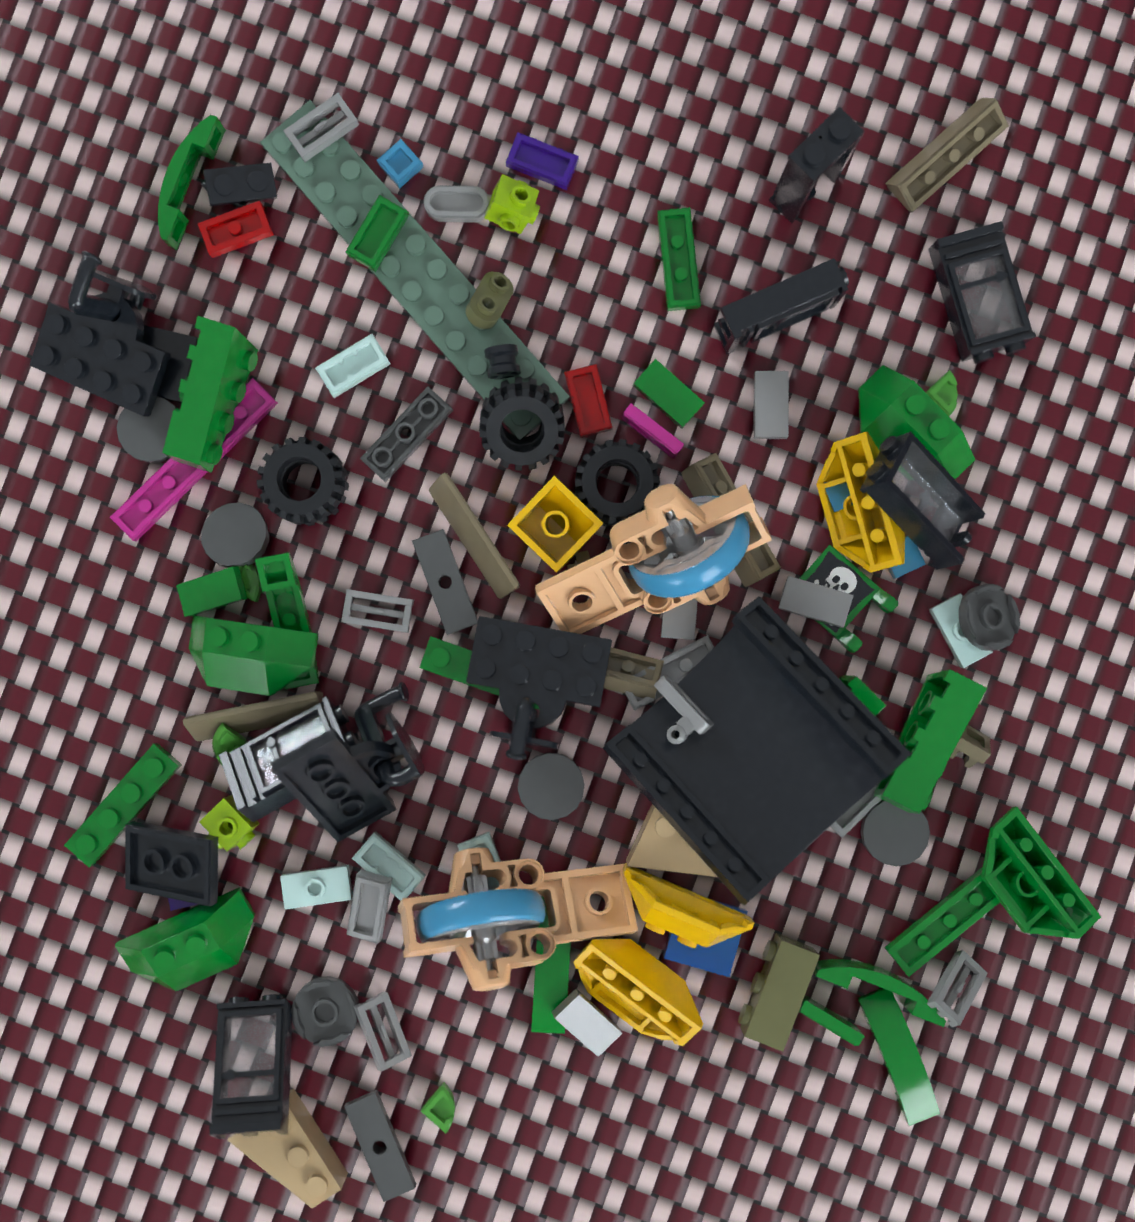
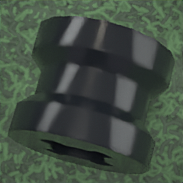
[484,344,521,379]

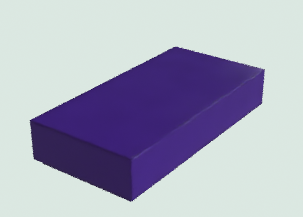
[505,132,579,190]

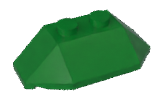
[858,365,976,481]
[189,615,319,696]
[981,807,1101,939]
[115,887,255,992]

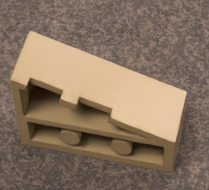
[626,804,717,877]
[227,1088,348,1209]

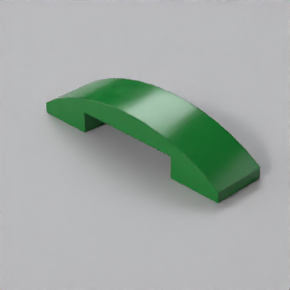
[158,115,226,251]
[255,552,319,690]
[531,896,571,1034]
[813,959,946,1027]
[857,988,940,1126]

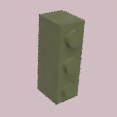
[738,933,820,1052]

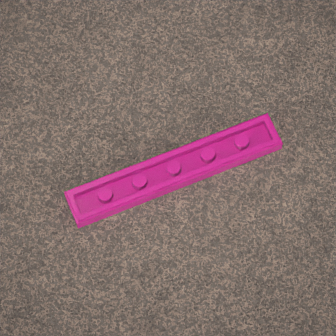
[110,378,278,542]

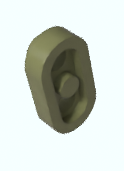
[466,271,514,329]

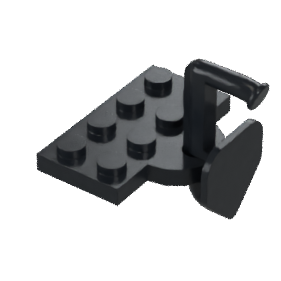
[29,251,171,417]
[466,616,612,760]
[270,682,425,842]

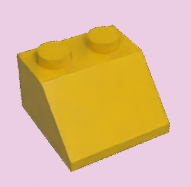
[507,476,604,573]

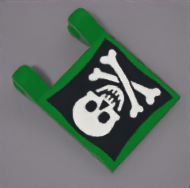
[799,545,898,653]

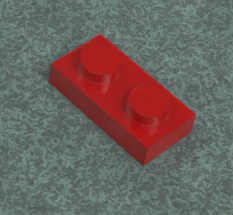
[197,200,274,258]

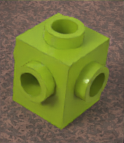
[484,174,540,234]
[199,795,260,851]

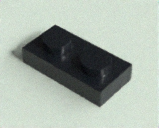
[203,163,277,206]

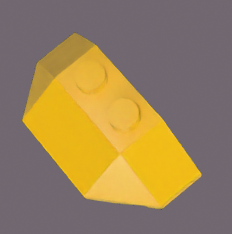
[816,432,905,573]
[623,863,754,948]
[573,939,703,1046]

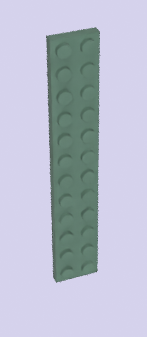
[260,100,570,440]

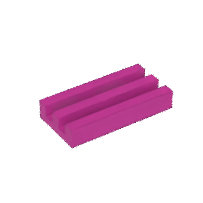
[622,403,684,458]

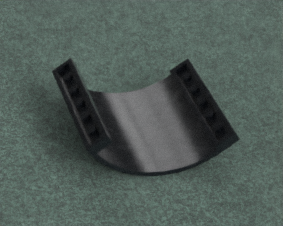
[603,596,911,906]

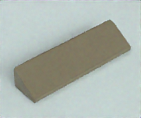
[885,98,1009,212]
[681,453,781,587]
[429,473,520,599]
[604,648,664,699]
[183,691,324,741]

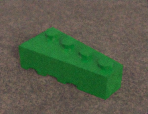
[162,316,258,473]
[873,669,987,814]

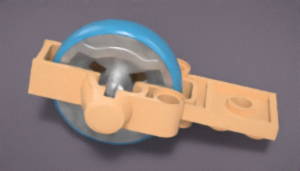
[535,484,772,634]
[398,847,638,991]

